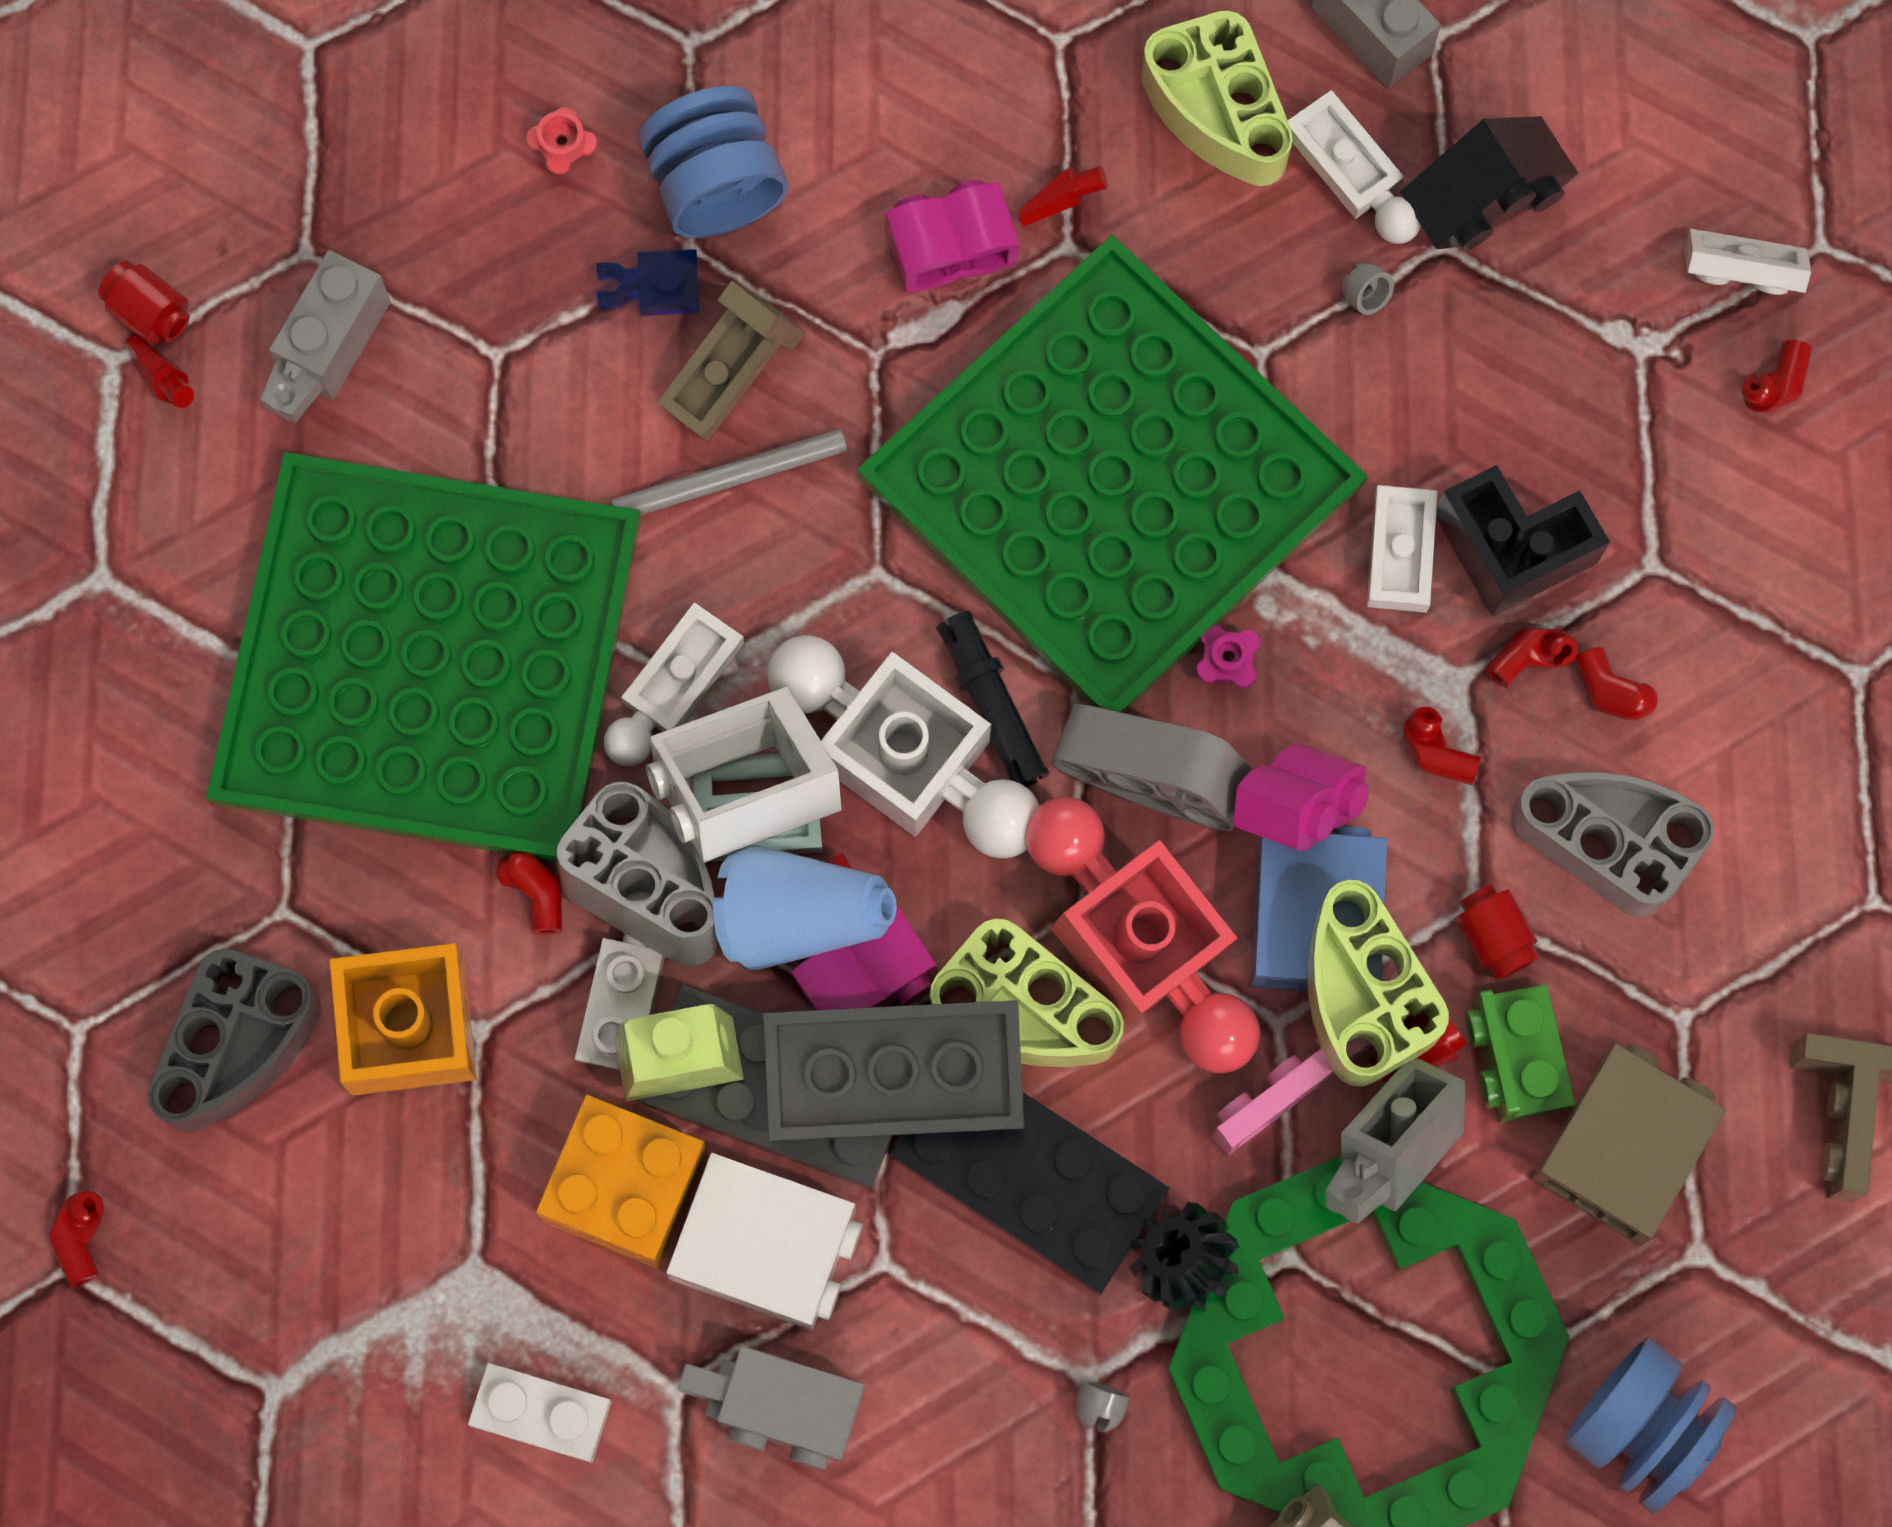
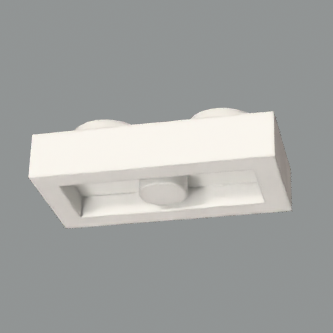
[1684,229,1811,295]
[1367,485,1438,613]
[468,1363,612,1463]

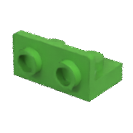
[1465,984,1576,1123]

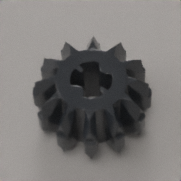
[1129,1201,1240,1313]

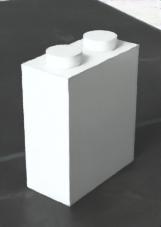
[666,1153,863,1331]

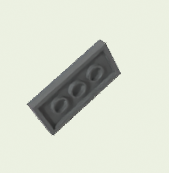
[637,984,893,1190]
[763,1000,1025,1141]

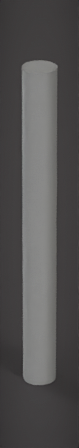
[611,429,847,515]

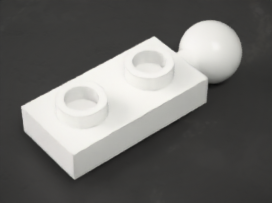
[1288,90,1421,244]
[604,602,744,767]
[575,891,665,1071]

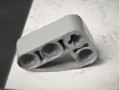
[1051,704,1252,831]
[1511,772,1714,917]
[557,782,718,966]

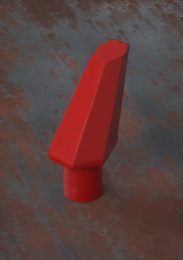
[1019,166,1108,227]
[126,334,194,408]

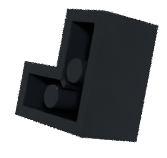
[1400,116,1578,251]
[1436,465,1610,616]

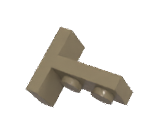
[657,281,806,441]
[1790,1033,1892,1202]

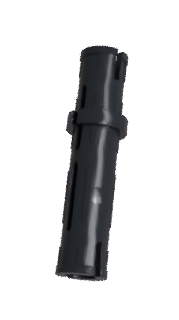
[936,611,1050,788]

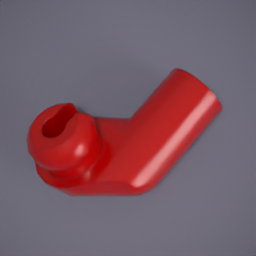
[1742,340,1812,413]
[1485,627,1578,688]
[1575,647,1658,720]
[1403,706,1481,786]
[496,851,563,935]
[49,1190,105,1289]

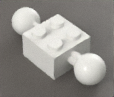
[767,635,1040,858]

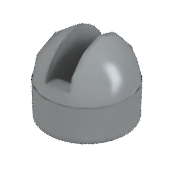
[1341,262,1394,315]
[1076,1380,1130,1432]

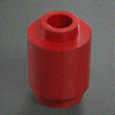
[98,260,190,346]
[1454,884,1540,981]

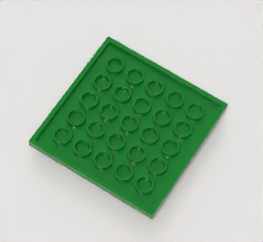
[857,235,1368,713]
[206,452,642,862]

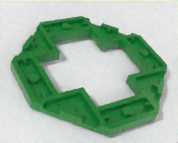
[1167,1156,1570,1527]

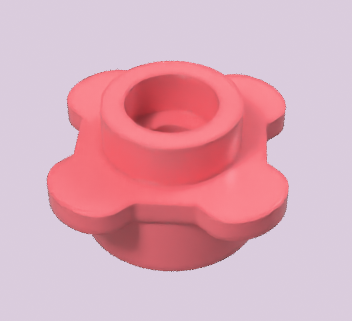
[527,107,597,175]

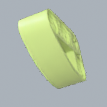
[1141,11,1293,186]
[1307,880,1449,1087]
[930,918,1124,1067]

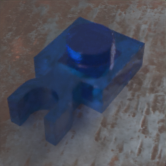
[596,249,700,316]

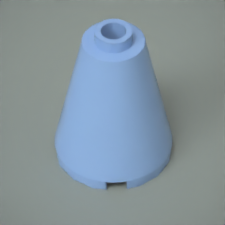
[712,845,897,970]

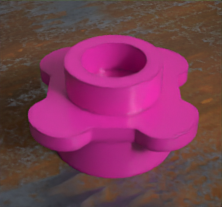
[1196,625,1260,689]

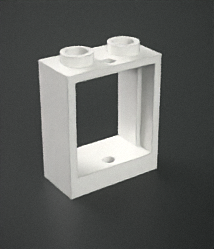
[646,686,842,863]

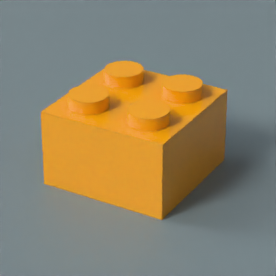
[330,943,477,1096]
[536,1094,708,1269]

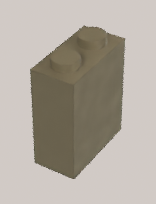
[1531,1043,1726,1247]

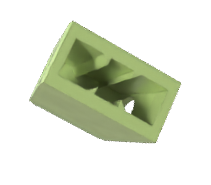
[615,1004,744,1102]

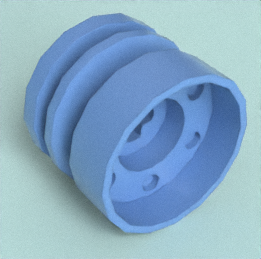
[637,85,788,238]
[1564,1336,1737,1514]

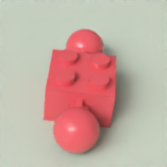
[1025,797,1260,1074]

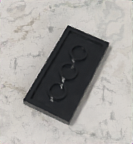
[889,1092,1170,1296]

